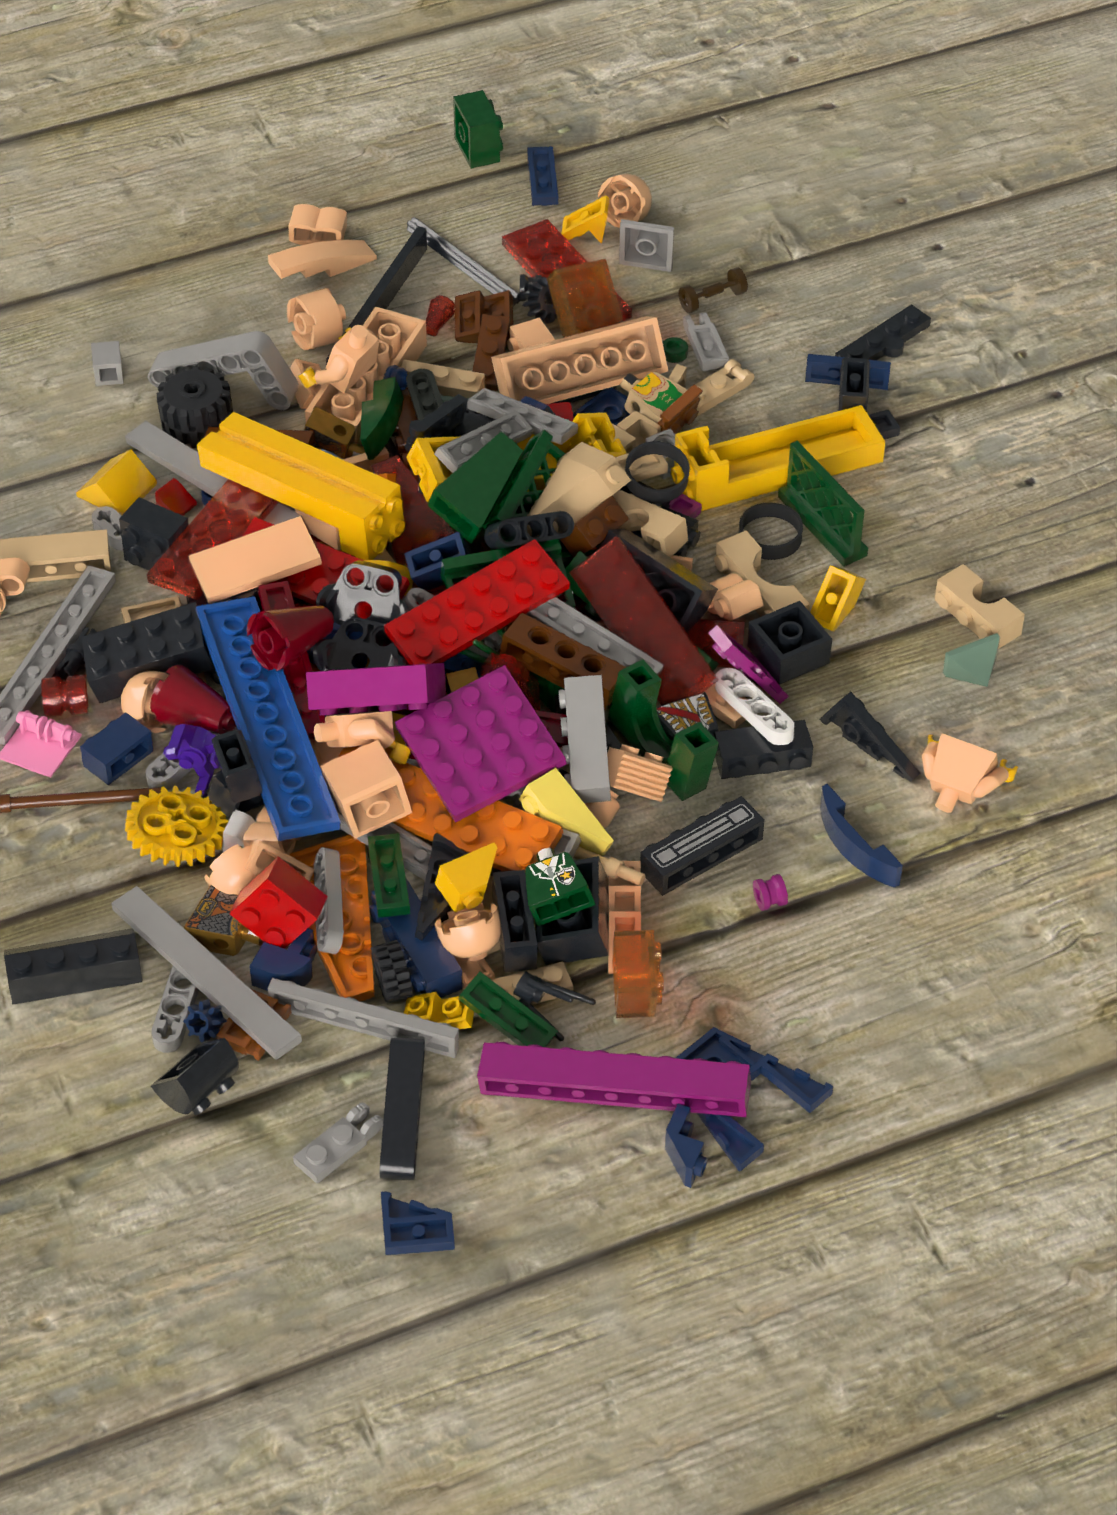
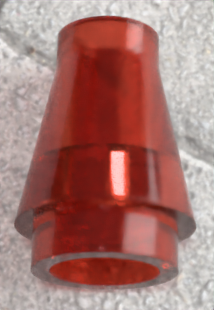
[425,295,455,337]

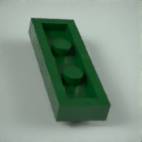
[367,833,410,918]
[458,971,558,1048]

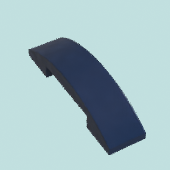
[820,784,903,888]

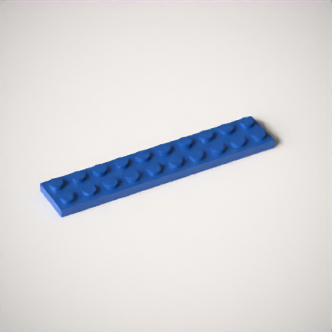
[196,596,340,841]

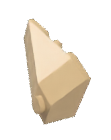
[527,442,631,536]

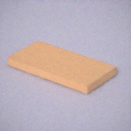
[189,516,322,604]

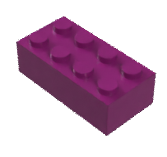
[306,663,446,715]

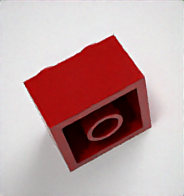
[229,856,328,949]

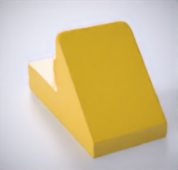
[561,195,609,243]

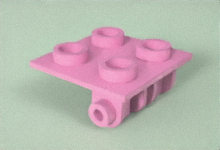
[0,710,82,778]

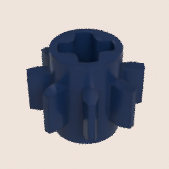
[183,999,227,1042]

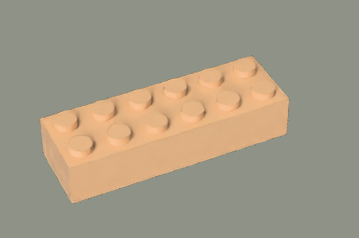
[305,307,427,445]
[491,316,669,404]

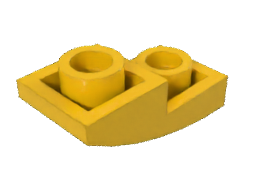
[404,992,474,1029]

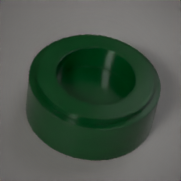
[662,337,688,363]

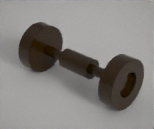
[678,267,748,313]

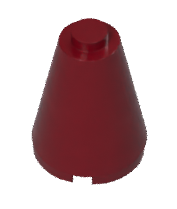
[247,605,334,671]
[150,665,236,735]

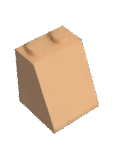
[321,740,412,839]

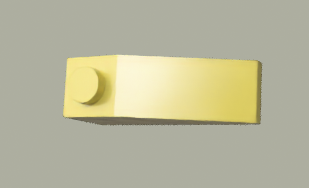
[519,768,614,856]

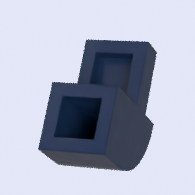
[250,928,317,991]

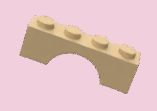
[714,530,810,617]

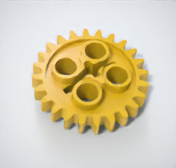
[125,786,228,867]

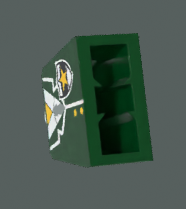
[525,848,596,926]

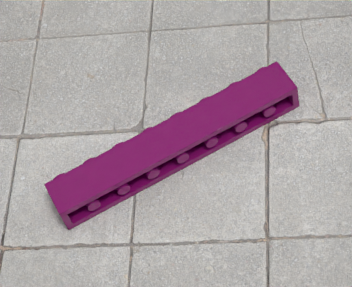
[477,1042,751,1117]

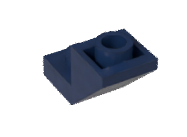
[665,1104,708,1188]

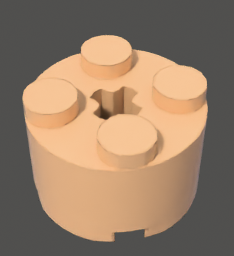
[287,288,346,350]

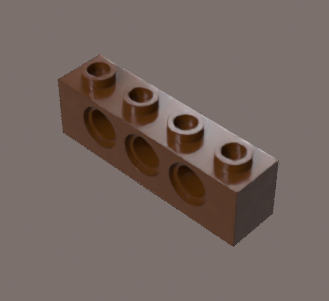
[500,612,626,710]

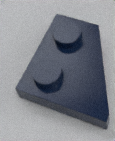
[381,1191,455,1255]

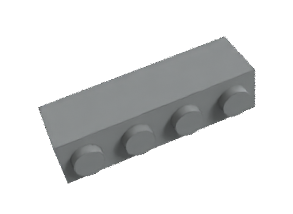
[559,675,611,803]

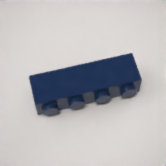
[369,878,462,998]

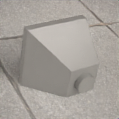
[619,219,674,272]

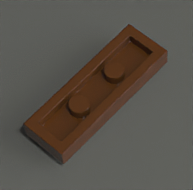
[472,314,510,391]

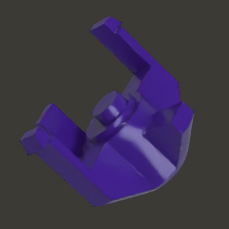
[163,724,220,798]

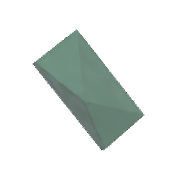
[943,633,1000,687]

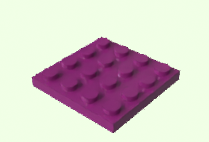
[395,665,566,823]

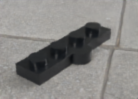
[835,304,931,361]

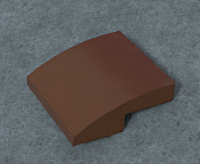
[455,290,514,343]

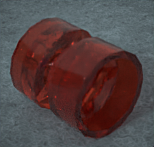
[41,675,88,717]

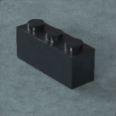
[714,719,813,779]
[492,869,538,972]

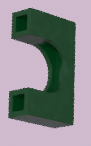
[608,659,719,801]

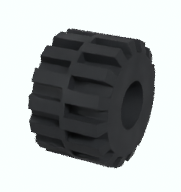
[156,367,233,448]

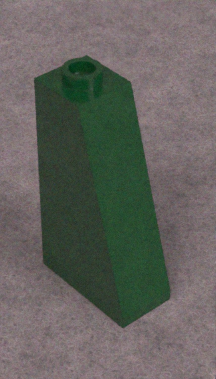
[427,431,523,544]

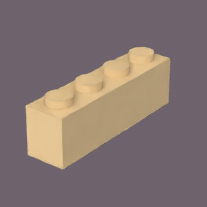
[0,529,111,583]

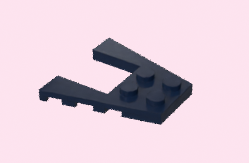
[675,1027,834,1172]

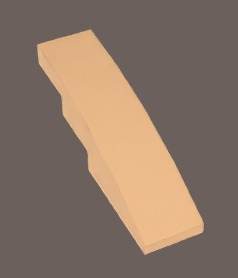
[268,240,377,279]
[608,861,641,975]

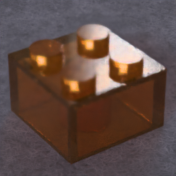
[612,930,664,1018]

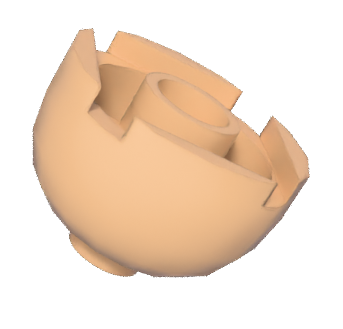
[598,173,652,228]
[121,671,169,733]
[205,841,259,895]
[435,903,501,961]

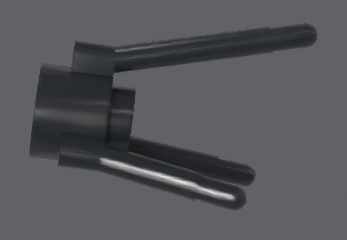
[513,971,596,1041]

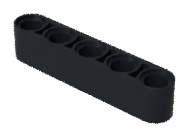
[380,1038,425,1180]

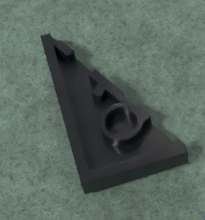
[819,691,921,782]
[415,833,468,941]

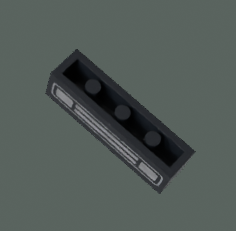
[640,796,765,896]

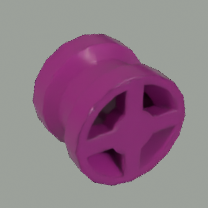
[753,874,788,911]

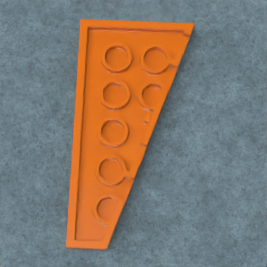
[289,834,375,1002]

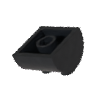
[151,1037,239,1115]

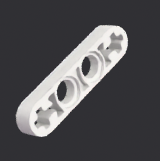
[715,668,794,745]

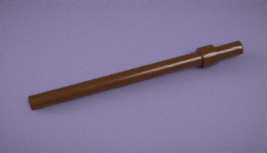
[0,787,161,813]

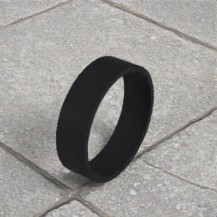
[625,441,690,503]
[739,502,803,560]

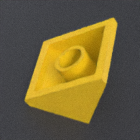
[76,449,157,515]

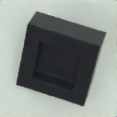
[869,409,900,440]

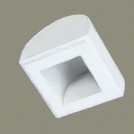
[222,810,256,852]

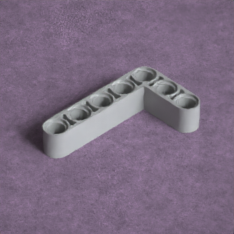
[148,331,299,410]

